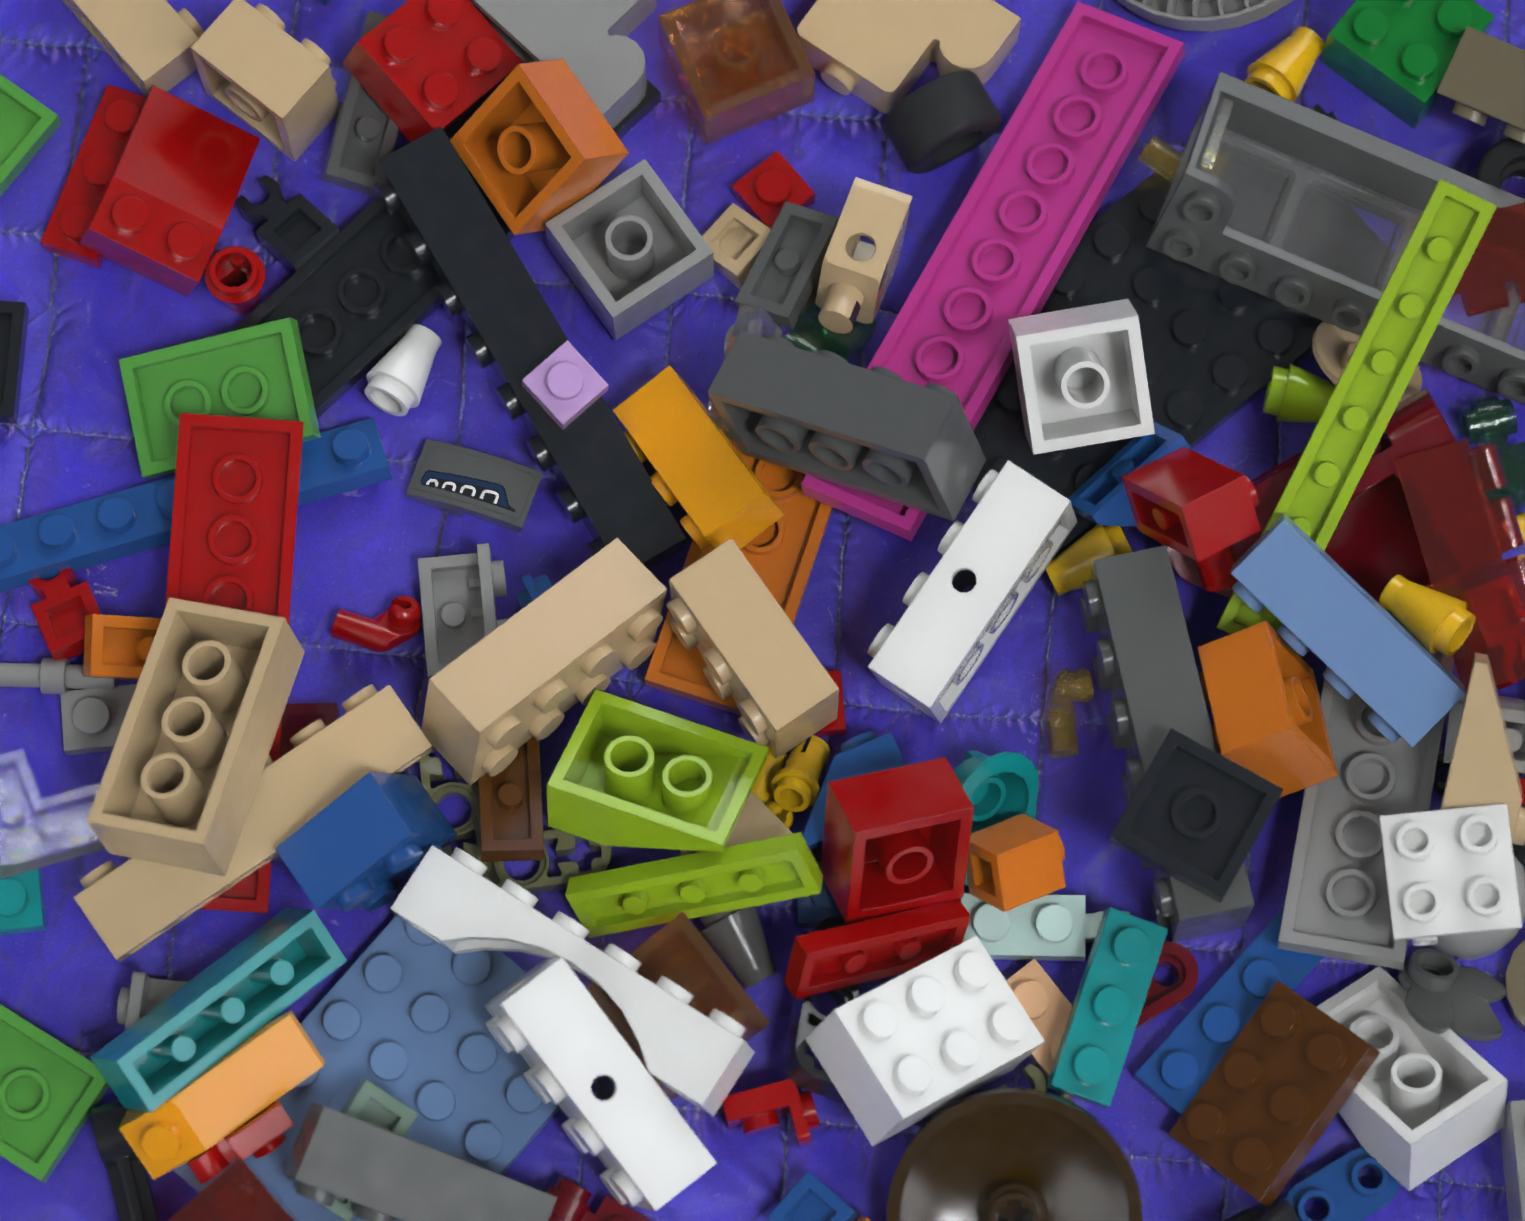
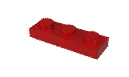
[40,84,147,268]
[784,899,971,999]

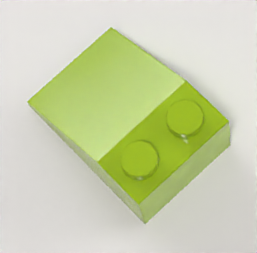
[547,689,769,852]

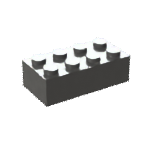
[707,331,986,521]

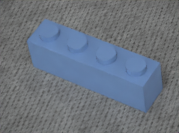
[1231,513,1466,747]

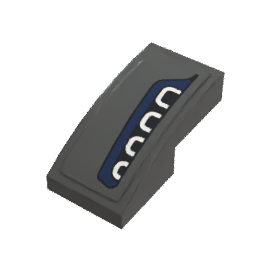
[405,439,543,533]

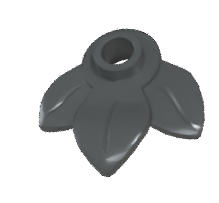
[1398,948,1507,1041]

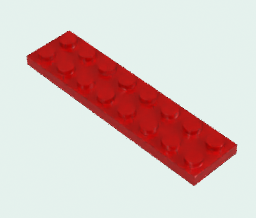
[165,413,304,914]

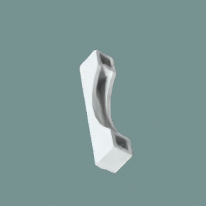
[390,845,755,1117]

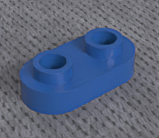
[1284,1147,1400,1221]

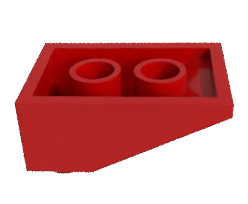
[78,85,261,297]

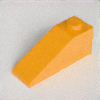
[119,1010,325,1180]

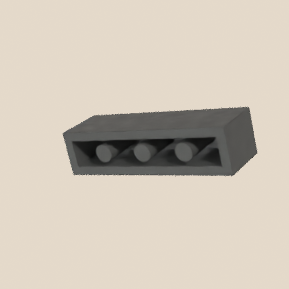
[282,1102,557,1221]

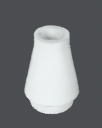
[365,324,442,416]

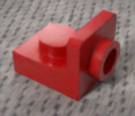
[722,1079,820,1148]

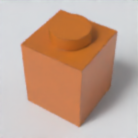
[966,813,1066,912]

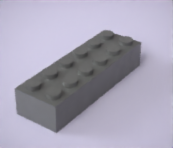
[1079,545,1254,943]

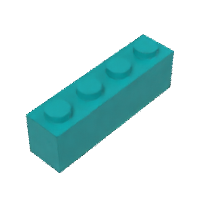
[90,908,347,1113]

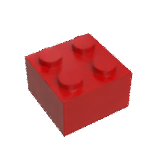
[342,0,523,143]
[820,757,974,923]

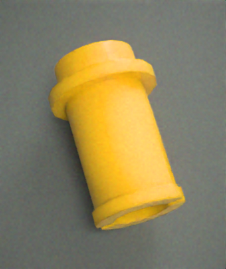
[771,735,830,812]

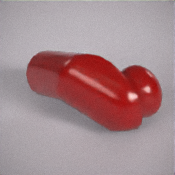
[331,596,423,653]

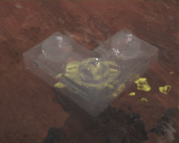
[0,749,106,879]

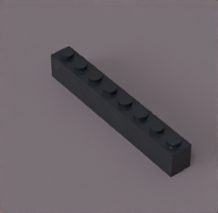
[374,126,686,570]

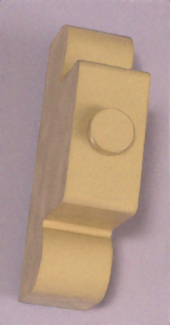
[797,0,1021,114]

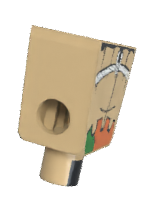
[815,177,913,334]

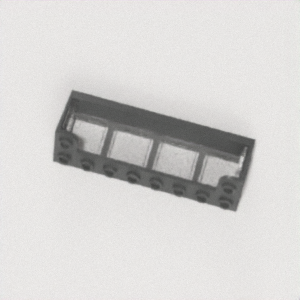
[1146,71,1525,405]

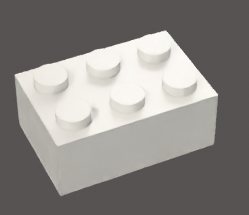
[805,936,1045,1147]

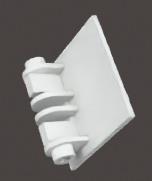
[1380,804,1522,946]

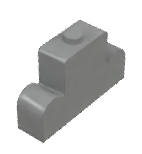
[470,0,657,129]

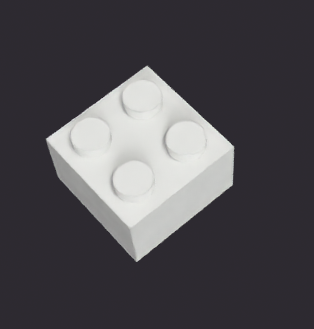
[1008,299,1155,455]

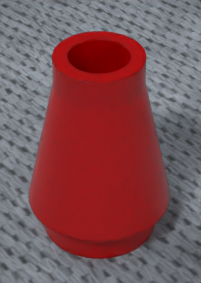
[205,246,265,314]

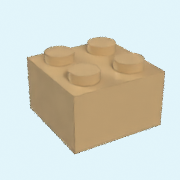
[191,0,340,162]

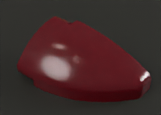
[1159,388,1515,603]

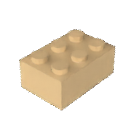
[667,538,839,759]

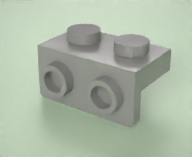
[418,543,508,680]

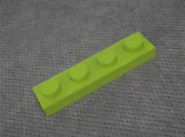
[565,832,823,938]

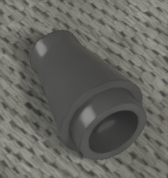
[699,906,778,989]

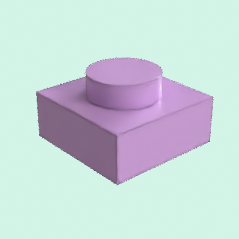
[522,340,609,430]

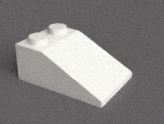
[1317,966,1507,1191]

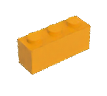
[613,365,785,549]

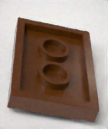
[1168,981,1380,1208]

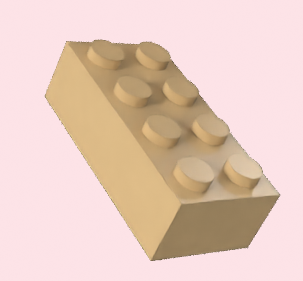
[421,538,667,785]
[86,597,305,876]

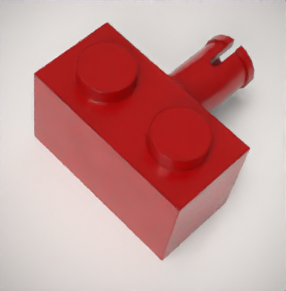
[1122,446,1261,592]

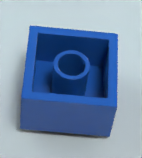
[275,772,457,912]

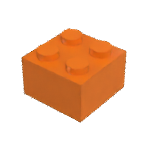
[450,59,629,236]
[1198,621,1338,798]

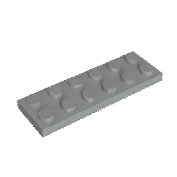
[1278,610,1455,970]

